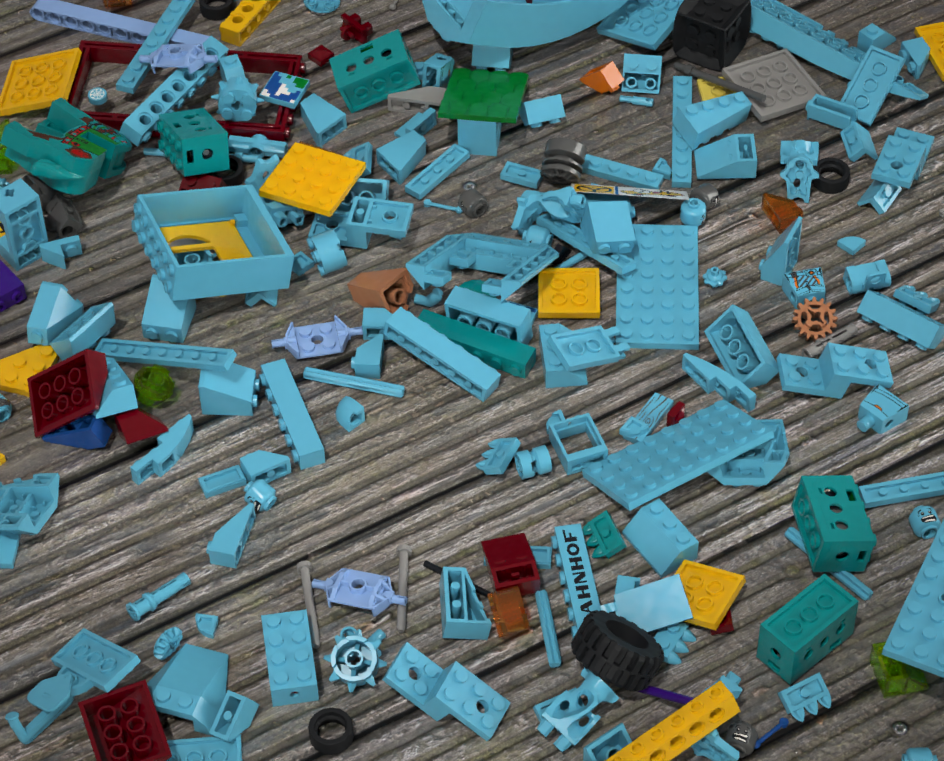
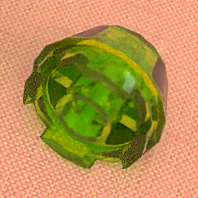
[134,364,175,406]

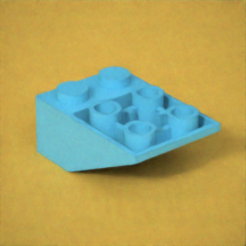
[694,134,757,179]

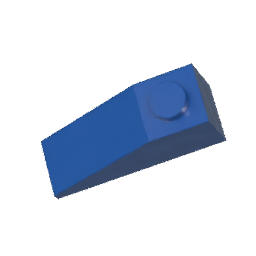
[42,415,112,450]

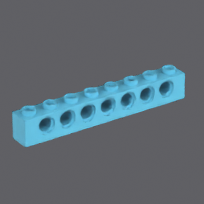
[119,36,229,147]

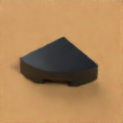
[552,244,572,265]

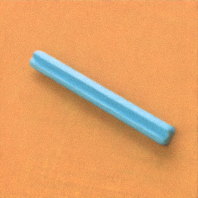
[303,367,405,398]
[784,527,873,600]

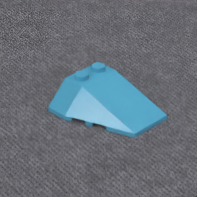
[707,419,790,487]
[0,473,60,535]
[147,644,229,736]

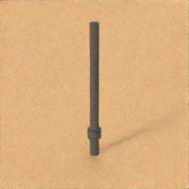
[674,62,766,102]

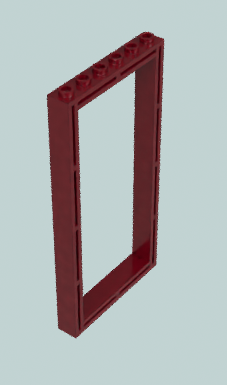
[67,40,306,142]

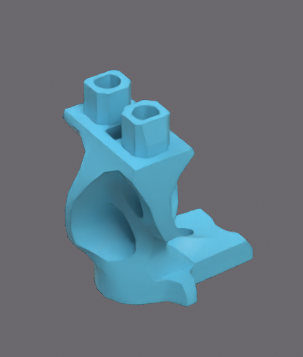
[780,140,819,203]
[245,154,305,228]
[511,186,587,236]
[537,667,619,752]
[691,671,742,761]

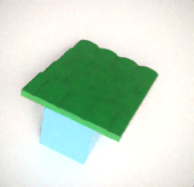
[438,68,529,156]

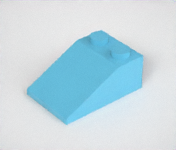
[759,216,803,286]

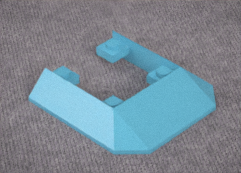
[406,232,559,302]

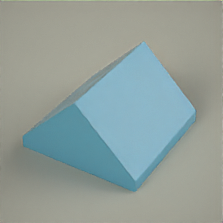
[583,723,632,761]

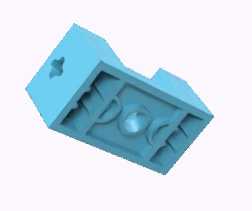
[0,178,48,271]

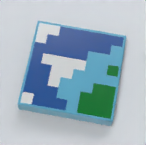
[259,71,310,109]

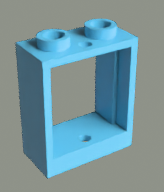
[549,413,608,475]

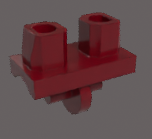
[340,13,373,44]

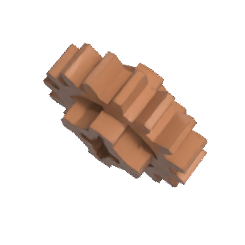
[792,297,838,342]

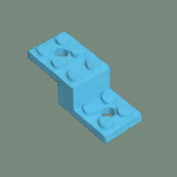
[871,127,935,189]
[308,196,414,249]
[776,342,894,399]
[382,642,511,741]

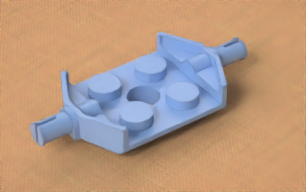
[139,44,218,74]
[271,315,363,359]
[311,568,407,617]

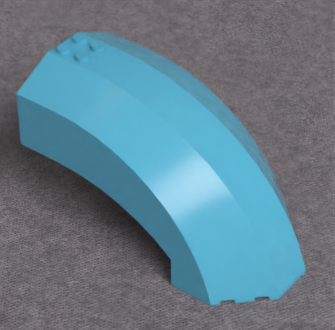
[422,0,628,48]

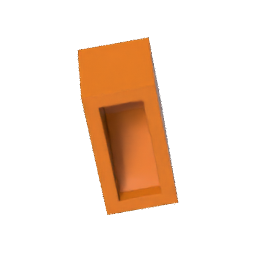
[579,61,624,94]

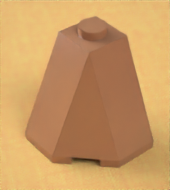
[347,268,414,314]

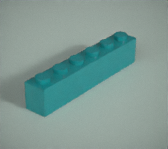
[418,309,536,379]

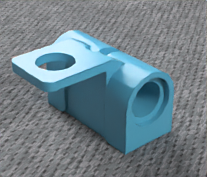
[843,259,891,295]

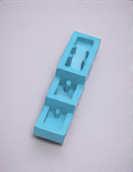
[682,353,756,412]

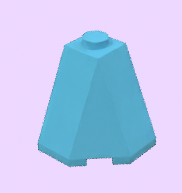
[27,281,84,346]

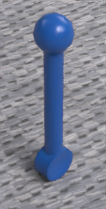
[754,718,789,749]

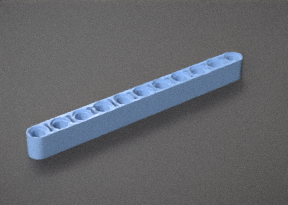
[30,0,216,44]

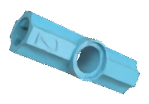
[228,134,288,159]

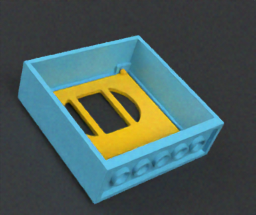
[131,184,294,301]

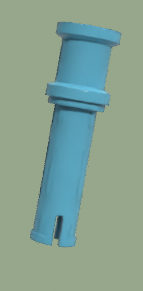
[126,572,191,621]

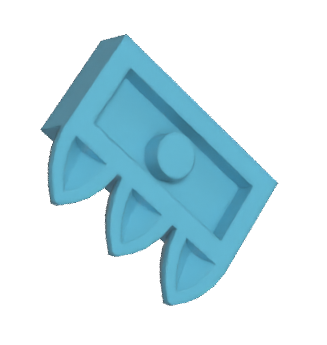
[344,141,373,178]
[893,285,940,314]
[476,437,521,475]
[654,622,697,665]
[777,672,831,722]

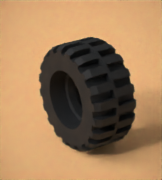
[571,610,664,691]

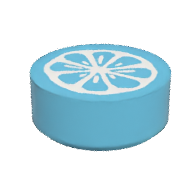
[88,87,108,105]

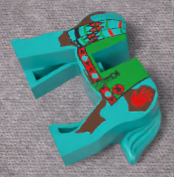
[0,98,133,195]

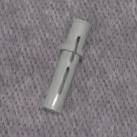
[802,323,858,358]

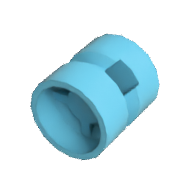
[514,445,552,480]

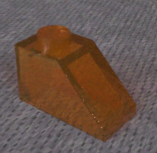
[761,193,803,234]

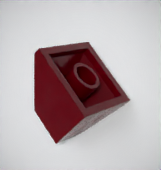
[113,408,168,444]

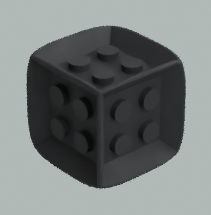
[673,0,751,71]

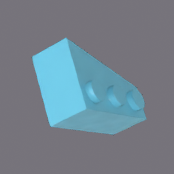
[439,567,492,640]

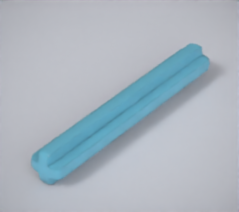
[535,589,562,668]

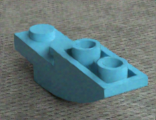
[130,414,194,485]

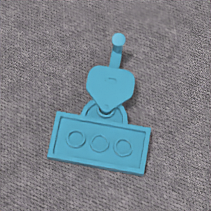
[5,628,141,744]

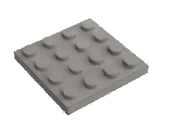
[721,48,827,122]

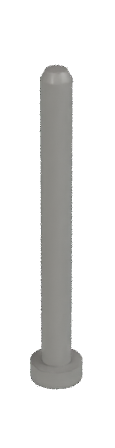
[396,545,412,633]
[296,561,320,649]

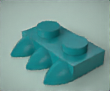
[582,510,627,559]

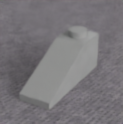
[387,86,447,117]

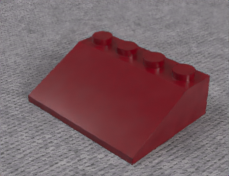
[27,349,108,438]
[78,679,172,761]

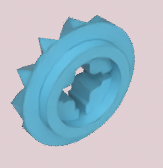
[154,627,183,660]

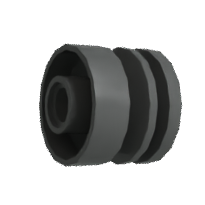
[540,138,587,185]

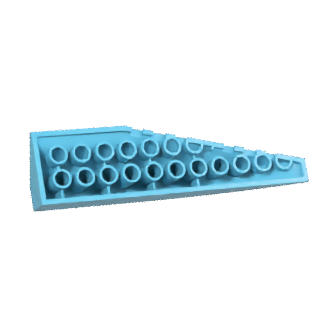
[749,0,929,101]

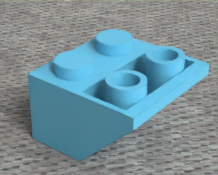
[621,53,663,94]

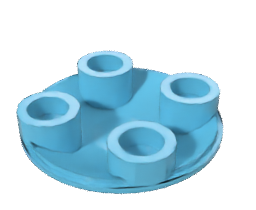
[304,0,340,13]

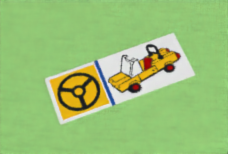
[571,183,689,200]

